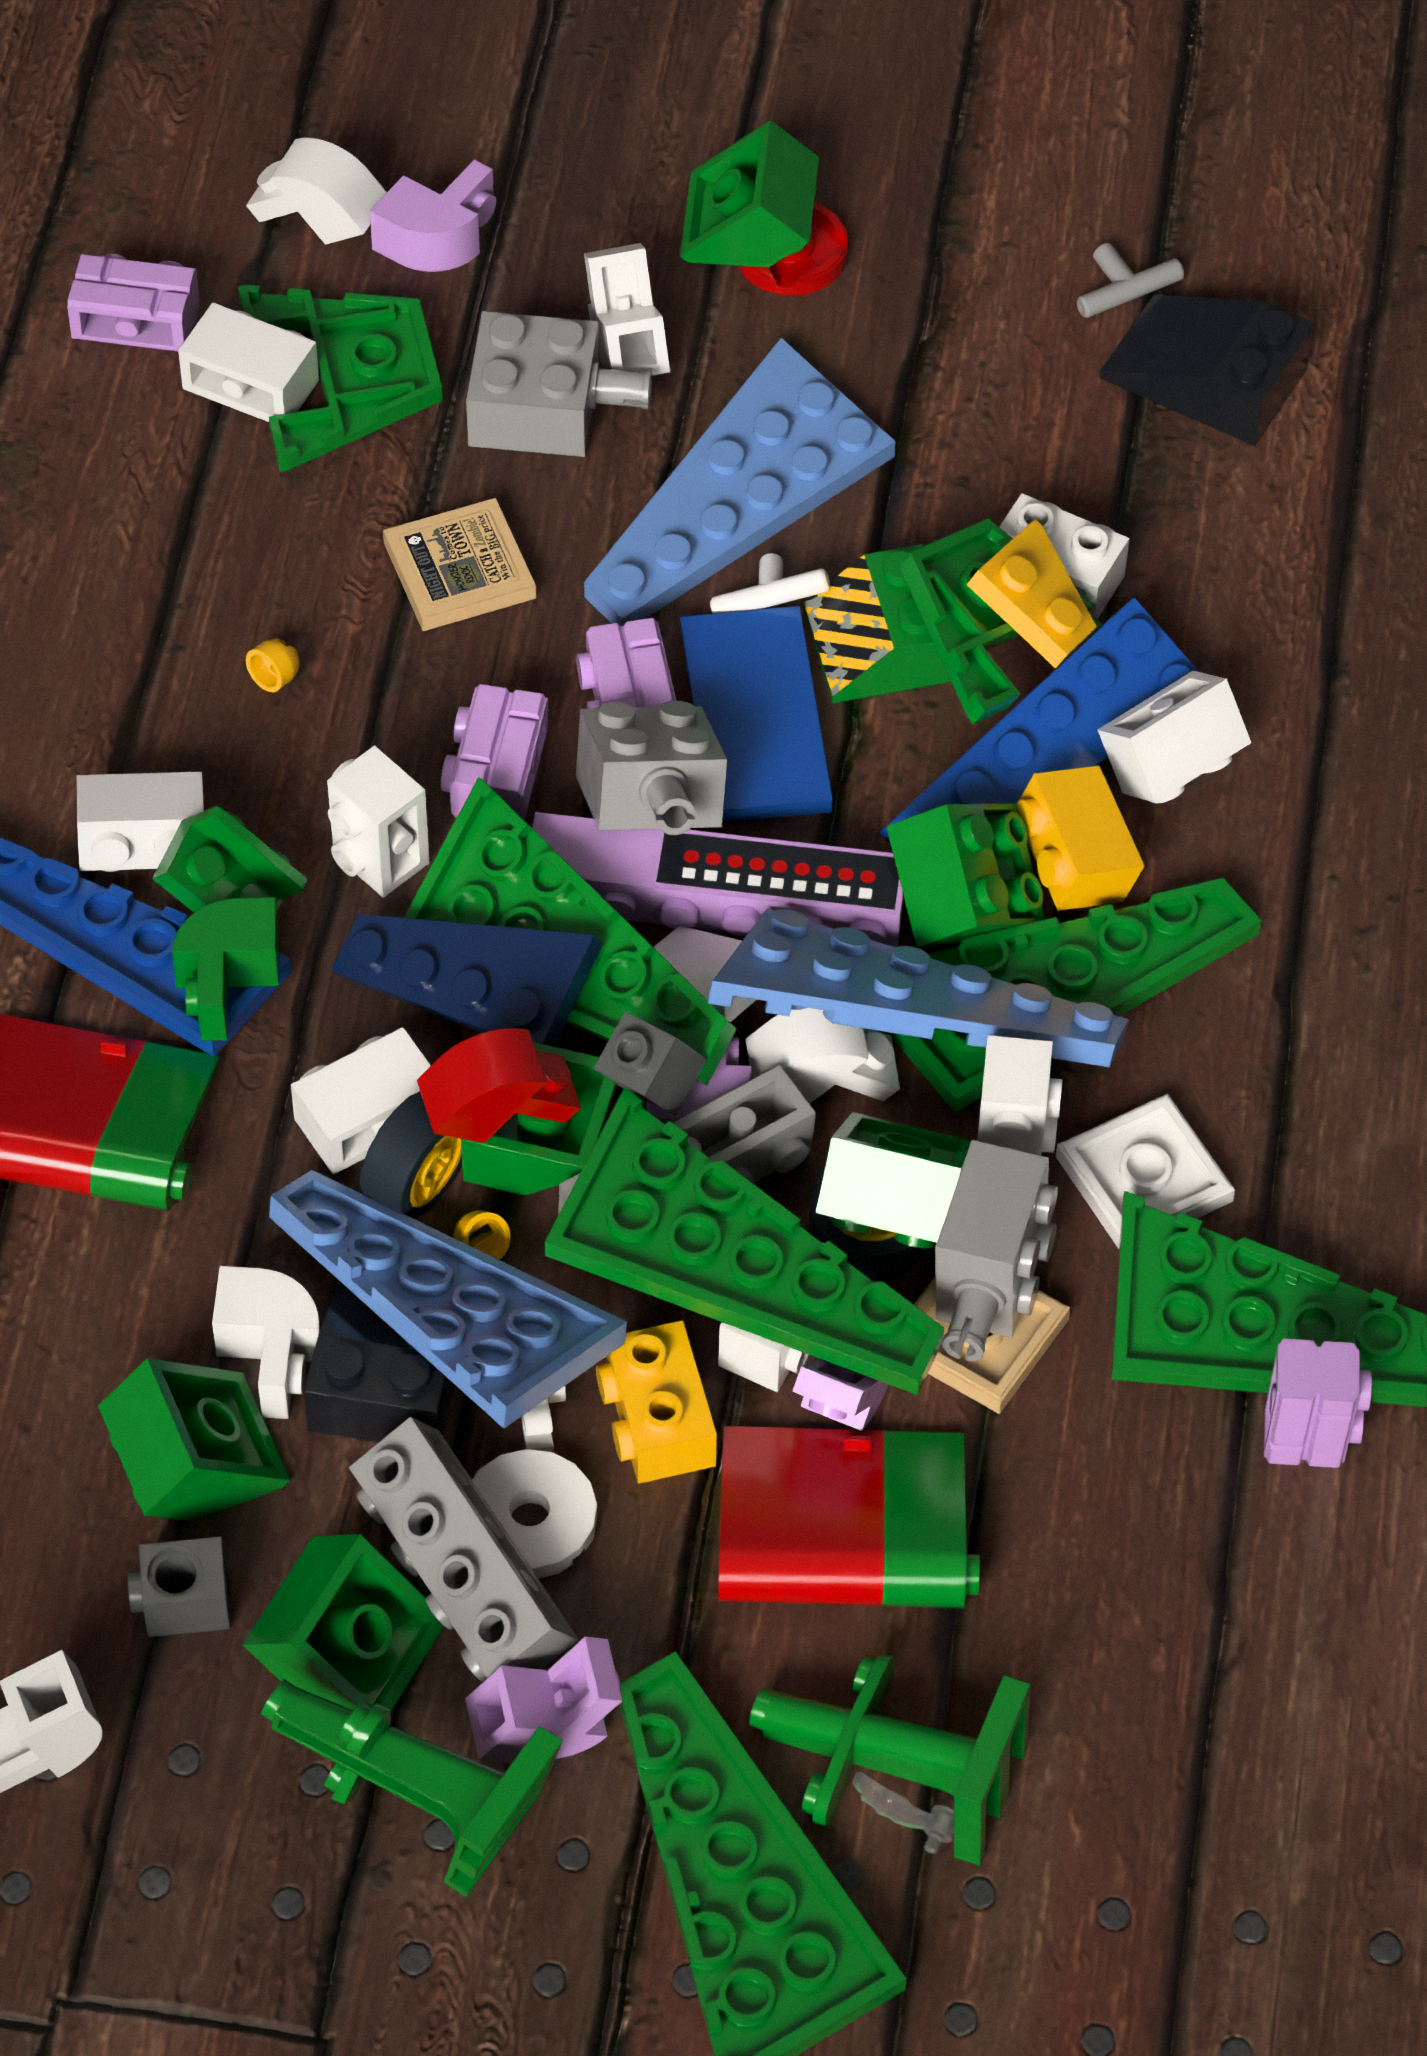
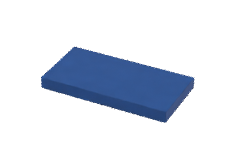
[680,606,833,823]

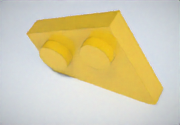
[966,519,1097,669]

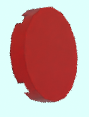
[737,201,848,296]

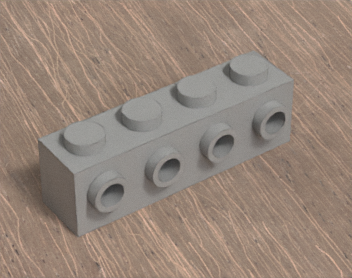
[558,1065,816,1215]
[349,1417,579,1682]

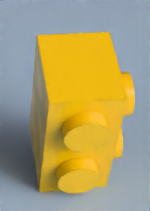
[1016,766,1144,911]
[596,1320,717,1484]

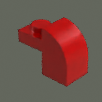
[417,1028,581,1143]

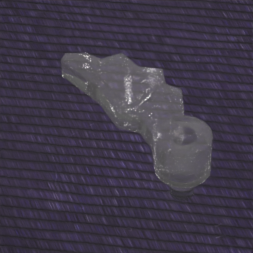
[852,1772,954,1854]

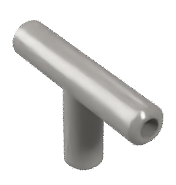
[1077,243,1184,318]

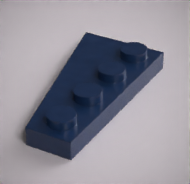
[331,914,603,1047]

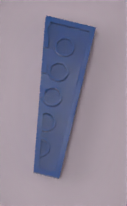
[879,598,1199,845]
[0,838,292,1057]

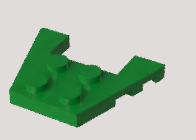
[238,285,443,472]
[899,518,1103,725]

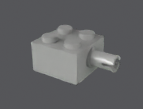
[466,311,652,457]
[576,701,727,835]
[935,1140,1058,1361]

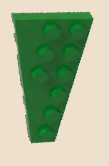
[404,777,737,1086]
[887,878,1262,1113]
[545,1087,944,1395]
[1111,1191,1427,1407]
[619,1651,907,2056]

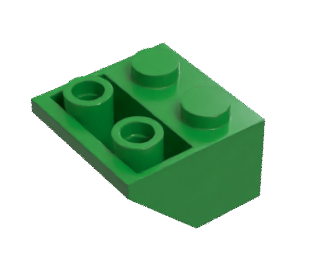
[886,803,1045,947]

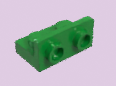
[152,806,307,913]

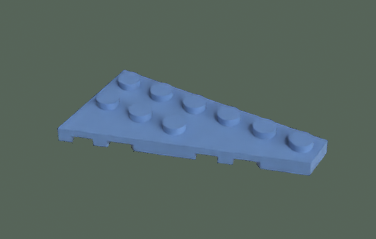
[584,338,896,626]
[707,908,1129,1067]
[269,1170,627,1428]

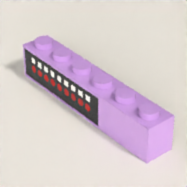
[532,812,905,948]

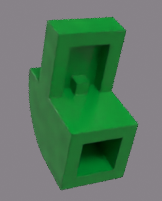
[172,897,279,1041]

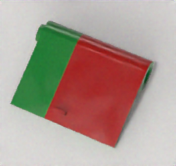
[0,1014,220,1211]
[718,1426,980,1609]

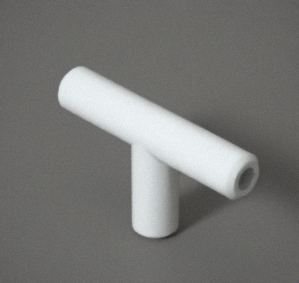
[710,553,830,614]

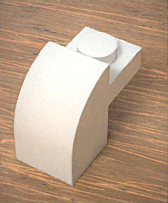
[246,138,387,245]
[584,243,670,376]
[745,1008,900,1104]
[212,1266,320,1419]
[0,1650,102,1793]

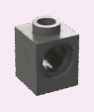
[593,1012,707,1116]
[128,1537,230,1637]

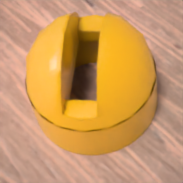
[246,638,300,692]
[453,1210,511,1260]

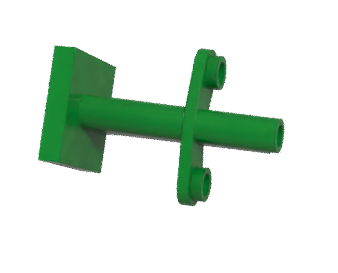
[749,1653,1030,1866]
[261,1679,563,1898]

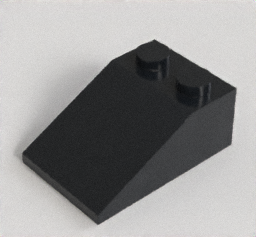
[1099,295,1315,446]
[304,1282,455,1442]

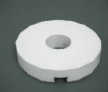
[472,1449,597,1578]

